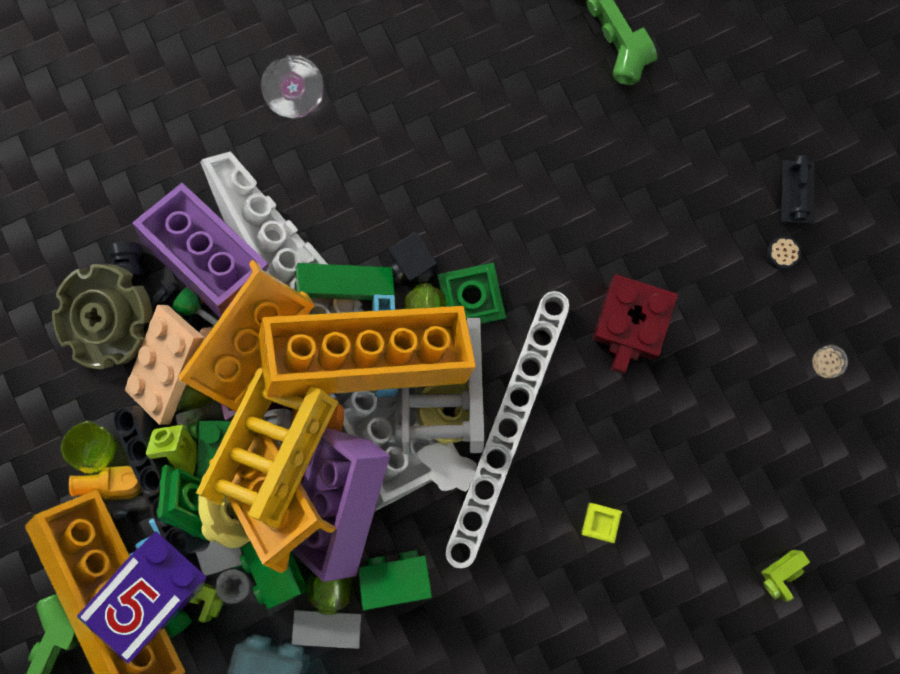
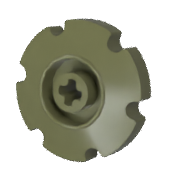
[52,264,153,369]

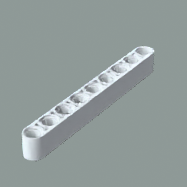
[446,291,569,568]

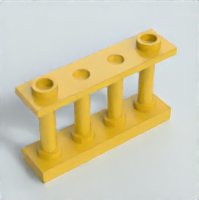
[196,368,338,529]

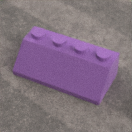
[132,183,269,318]
[291,428,390,582]

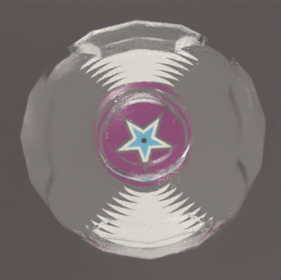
[261,55,324,118]

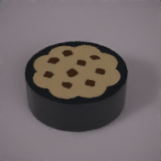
[766,236,801,270]

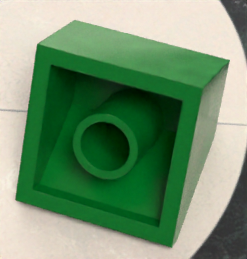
[239,542,309,609]
[359,550,432,610]

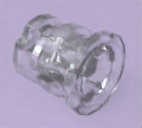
[216,569,252,603]

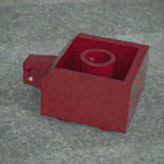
[593,274,678,374]

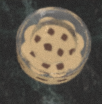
[812,345,848,378]

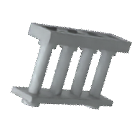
[396,318,484,454]

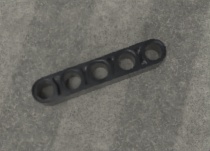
[113,405,210,556]

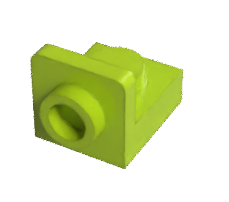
[146,425,198,475]
[761,550,810,602]
[190,583,224,623]

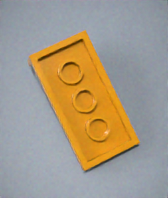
[179,260,314,412]
[209,433,336,573]

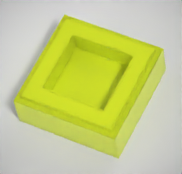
[581,503,622,543]

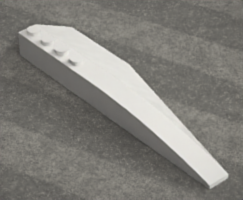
[201,151,458,511]

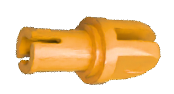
[69,466,142,500]

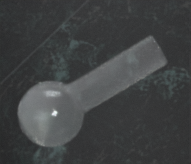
[176,398,225,426]
[103,496,149,521]

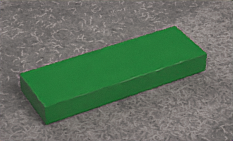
[295,263,395,300]

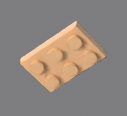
[125,305,204,425]

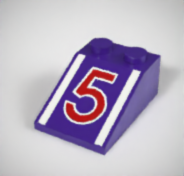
[77,531,207,665]

